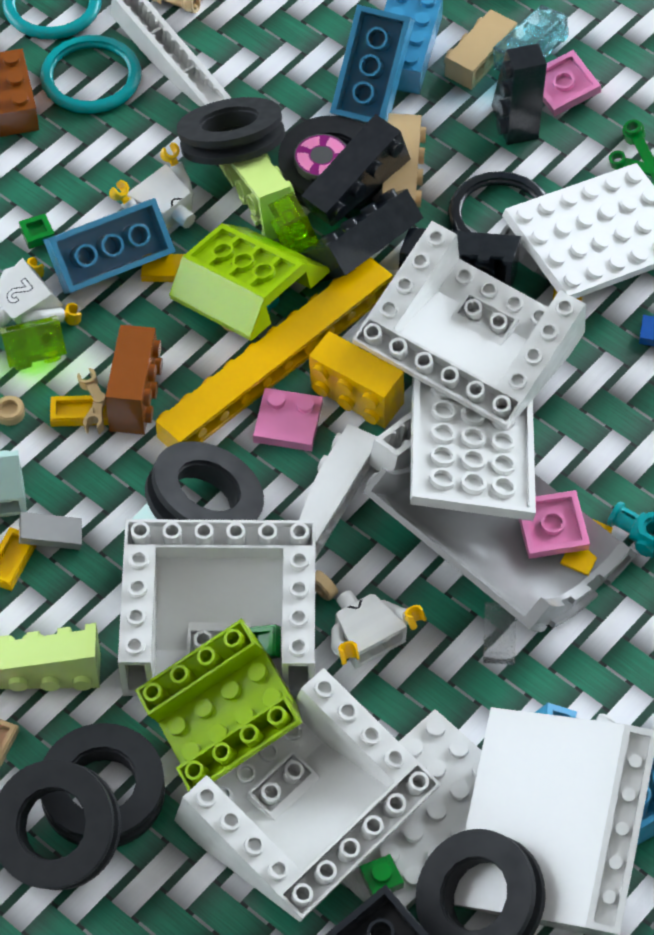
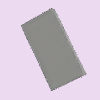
[19,512,82,550]

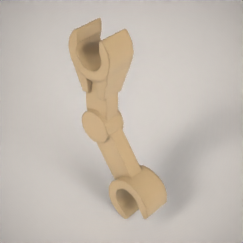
[77,368,106,434]

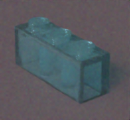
[493,5,569,71]

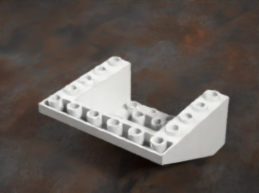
[352,221,586,430]
[118,519,316,697]
[174,668,441,922]
[454,707,654,935]

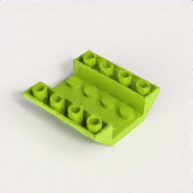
[169,223,330,341]
[135,618,302,792]

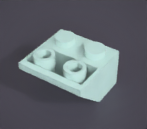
[0,450,27,517]

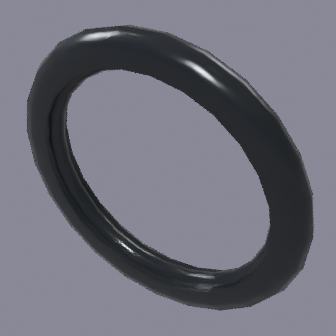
[448,171,546,232]

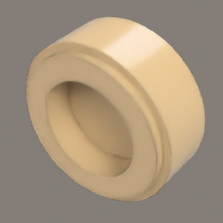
[0,396,25,426]
[315,570,338,601]

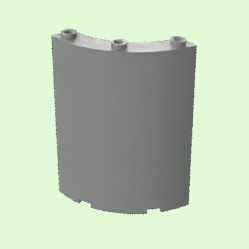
[363,464,637,632]

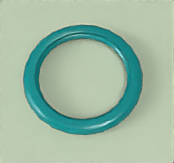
[2,0,102,40]
[40,35,142,114]

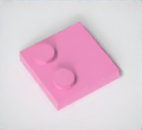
[543,50,601,117]
[253,388,323,452]
[519,490,590,559]

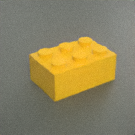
[309,331,404,428]

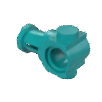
[607,501,654,558]

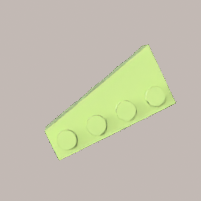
[219,153,296,240]
[0,623,101,691]

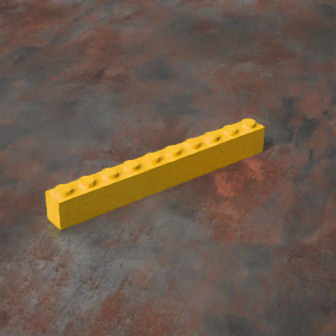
[155,257,393,447]

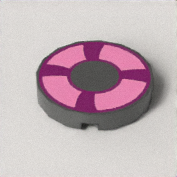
[294,134,346,181]

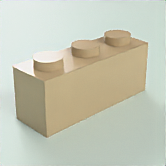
[444,9,517,90]

